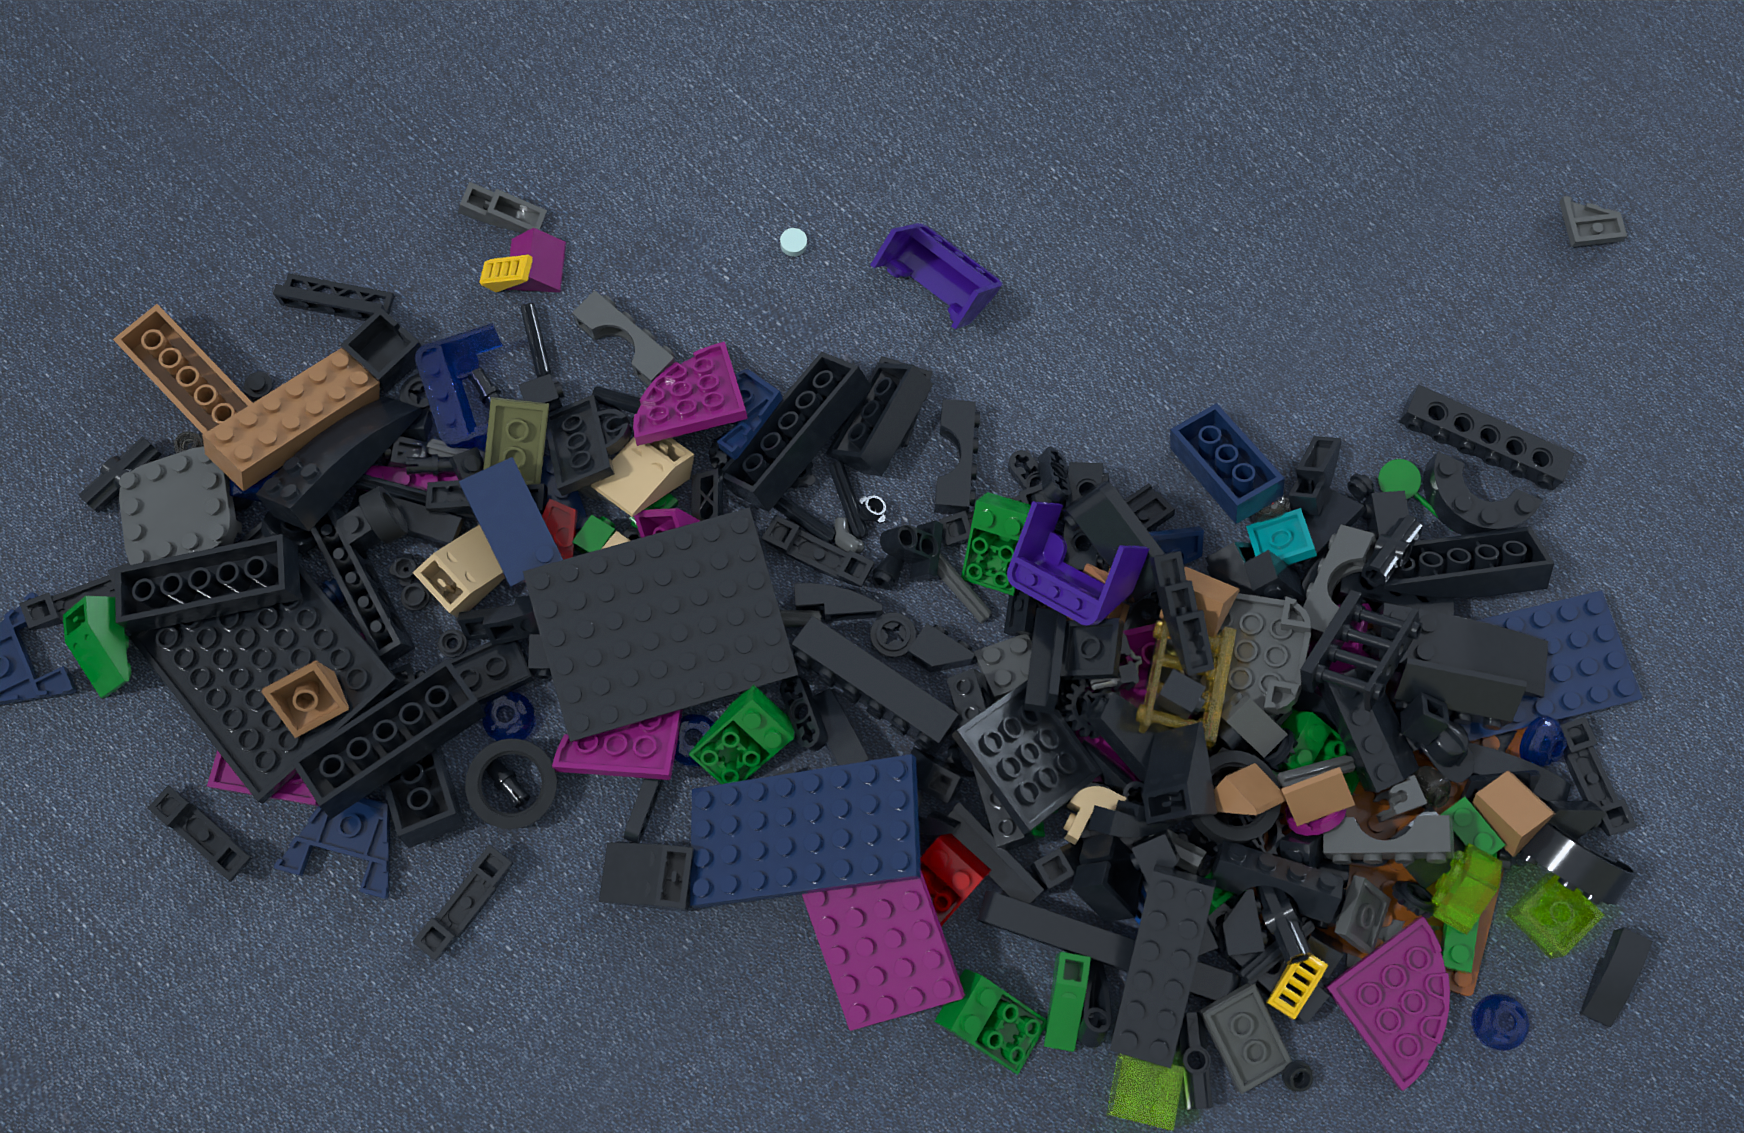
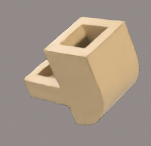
[1063,786,1126,844]

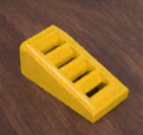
[480,255,533,292]
[1266,955,1328,1020]

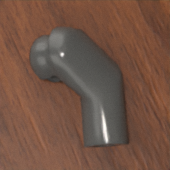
[835,518,864,554]

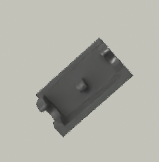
[1215,692,1288,758]
[1373,775,1427,823]

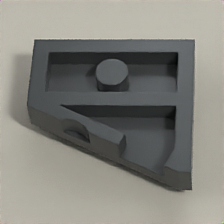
[1559,196,1627,247]

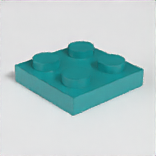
[1246,508,1317,565]

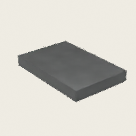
[1199,983,1292,1094]

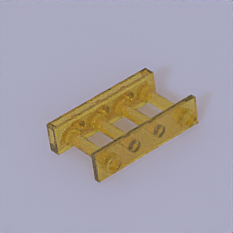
[1136,617,1237,749]

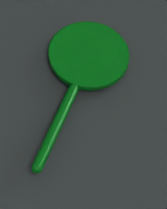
[1378,459,1453,531]

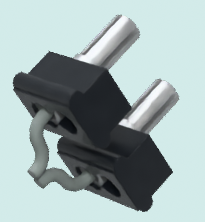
[1091,633,1142,691]

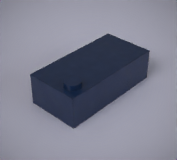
[1170,403,1285,524]
[459,457,563,589]

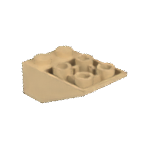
[591,437,694,517]
[413,525,505,618]

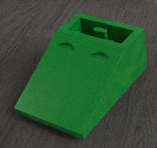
[961,492,1031,595]
[63,596,131,698]
[689,684,794,784]
[1275,710,1360,796]
[934,968,1047,1075]

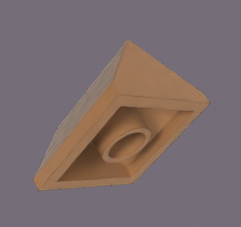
[1160,567,1239,641]
[261,661,349,738]
[1214,763,1286,815]
[1281,767,1355,826]
[1472,771,1555,857]

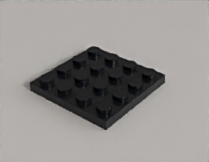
[951,680,1103,835]

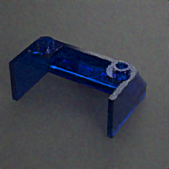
[415,323,503,451]

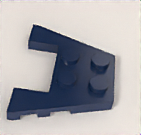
[717,369,783,460]
[0,592,77,705]
[273,798,390,900]

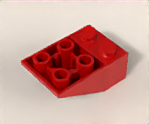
[920,834,991,927]

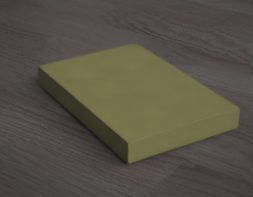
[483,397,549,485]

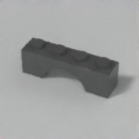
[572,290,675,386]
[1303,525,1376,641]
[1323,815,1454,864]

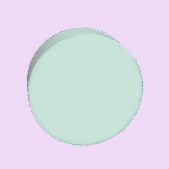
[780,228,807,256]

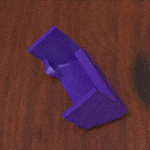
[870,223,1002,329]
[1007,501,1149,625]

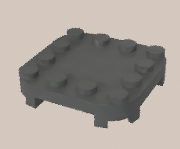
[119,447,242,565]
[1180,593,1311,715]

